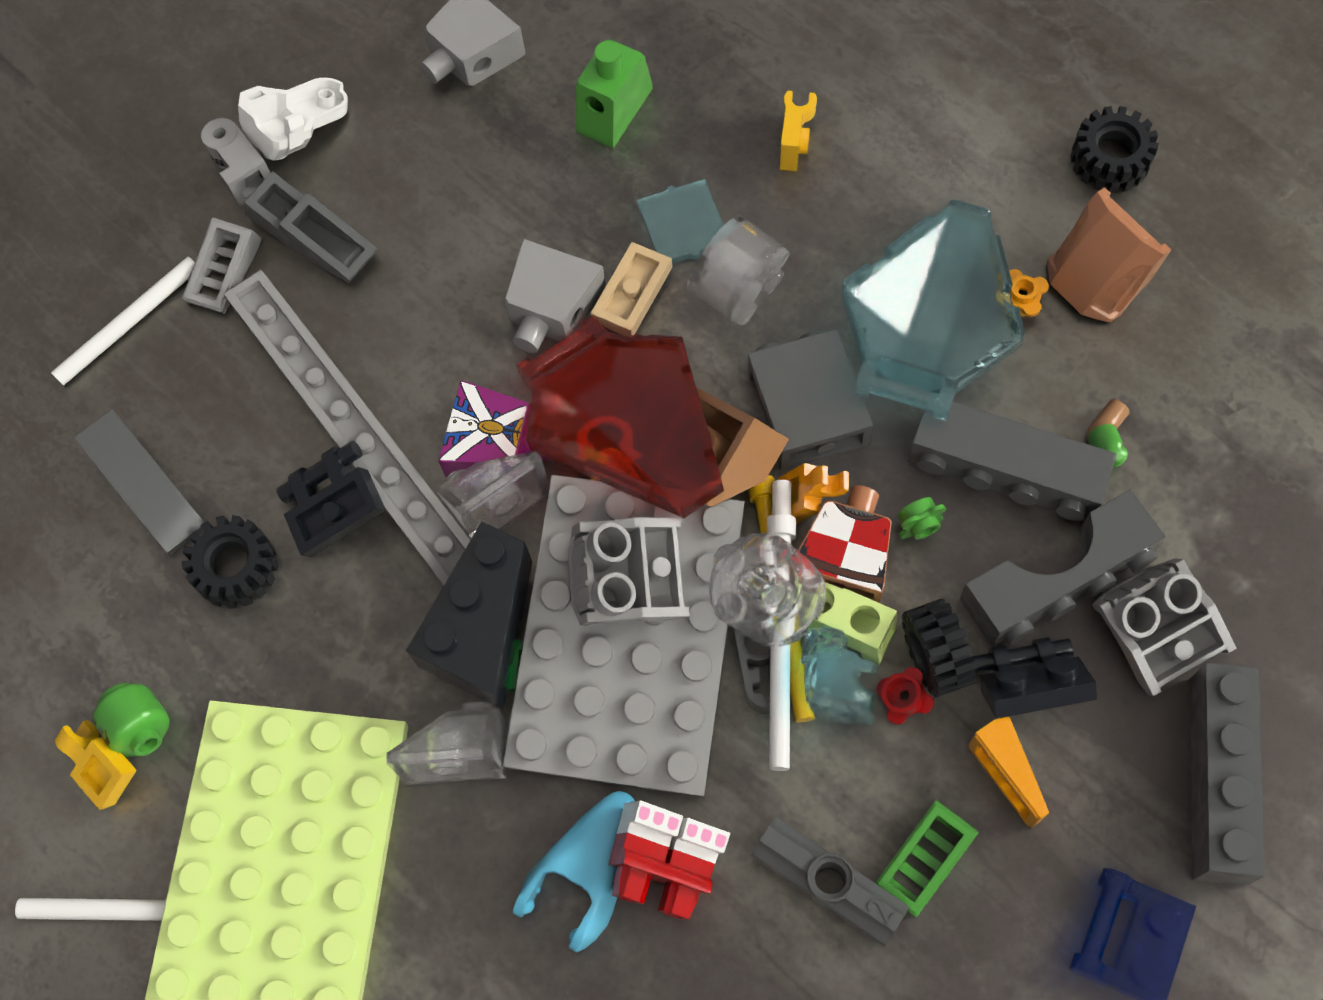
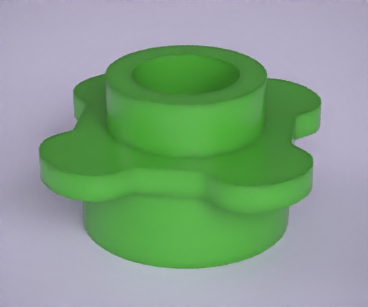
[897,497,946,540]

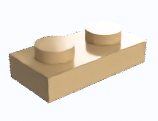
[591,242,672,339]

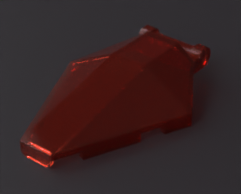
[516,316,724,518]

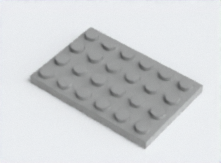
[503,475,745,797]

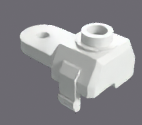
[238,78,348,161]

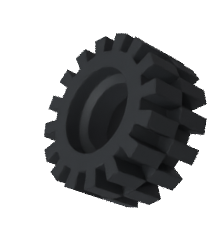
[1071,106,1159,193]
[182,515,278,609]
[901,598,976,698]

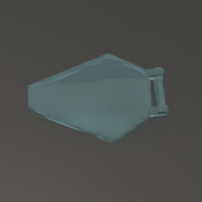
[841,200,1026,422]

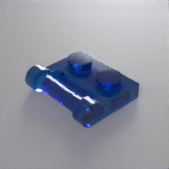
[1069,868,1196,1000]

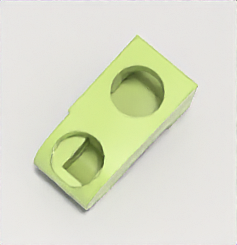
[797,581,898,666]

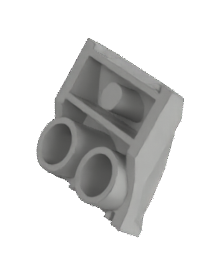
[568,517,690,626]
[1092,558,1237,696]

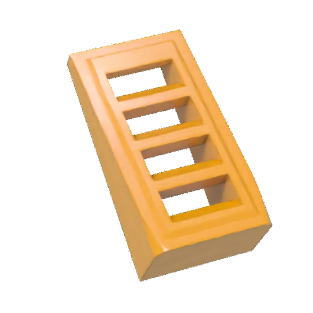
[968,716,1049,828]

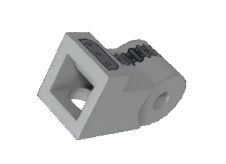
[201,118,270,206]

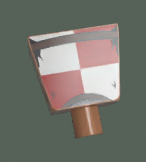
[791,485,892,603]

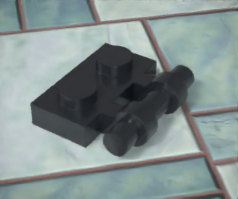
[277,441,386,557]
[971,637,1097,719]

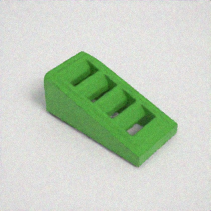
[875,800,979,918]

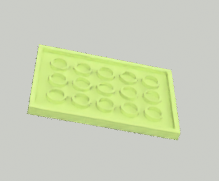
[145,701,408,1000]

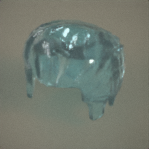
[800,627,877,726]

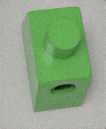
[576,39,653,148]

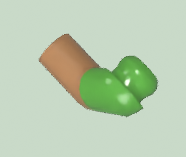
[1087,399,1130,468]

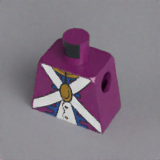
[438,381,556,481]

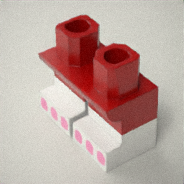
[608,800,730,920]

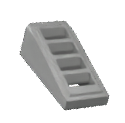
[182,217,262,314]

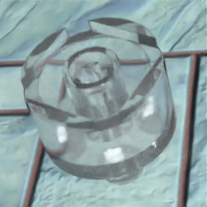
[687,215,790,326]
[709,533,826,647]

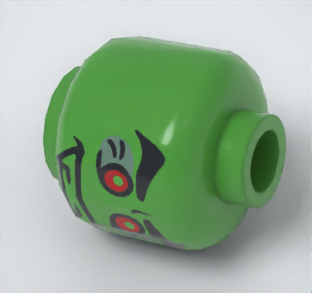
[92,683,170,757]

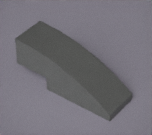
[244,171,378,283]
[74,409,205,556]

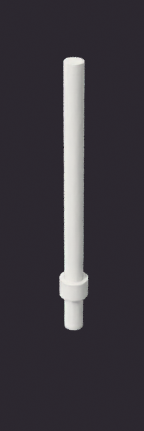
[767,480,796,771]

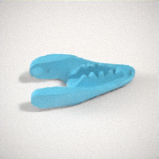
[513,791,635,952]

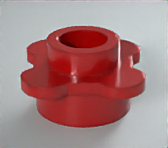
[876,667,934,725]

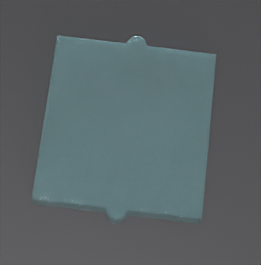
[637,179,730,263]

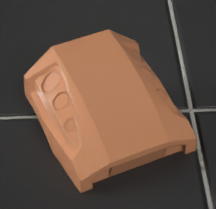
[1047,187,1171,323]

